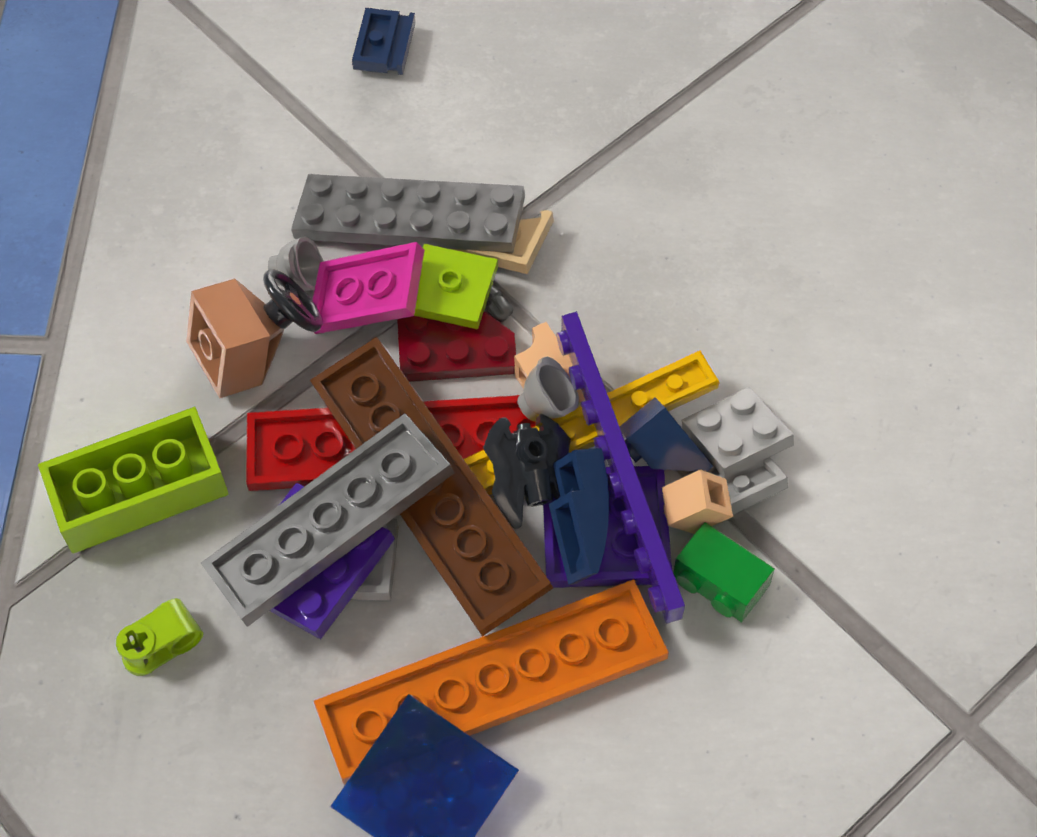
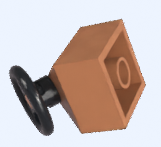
[186,269,323,399]

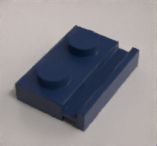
[352,8,416,75]

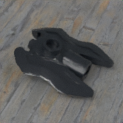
[483,414,571,529]

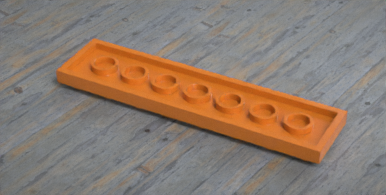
[314,579,669,785]

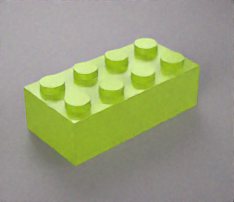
[38,406,229,554]

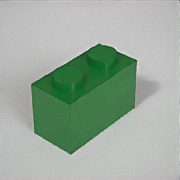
[673,522,775,623]

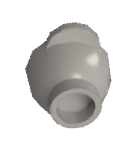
[268,236,323,292]
[518,356,579,422]

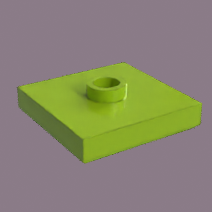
[414,244,498,329]

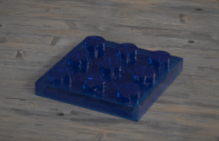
[330,694,519,837]

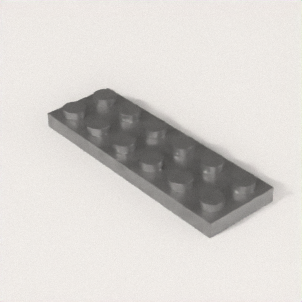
[291,174,525,253]
[201,414,454,627]

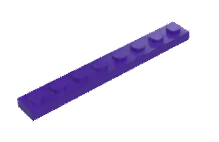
[556,311,685,624]

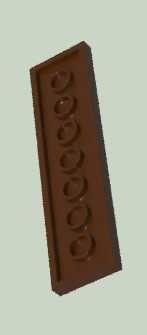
[310,337,553,637]

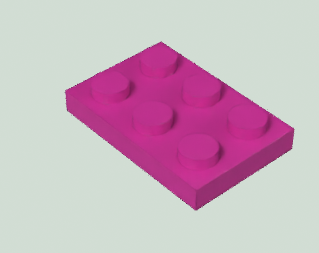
[312,242,425,334]

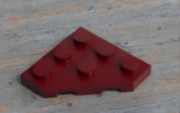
[397,311,516,382]

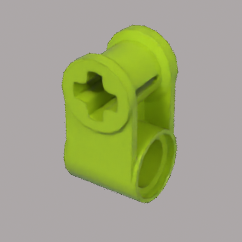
[116,598,204,676]

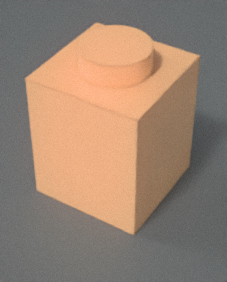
[662,470,733,534]

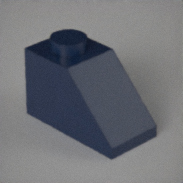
[620,397,713,472]

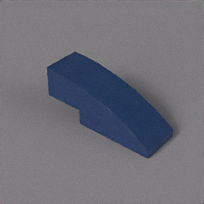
[549,448,609,585]

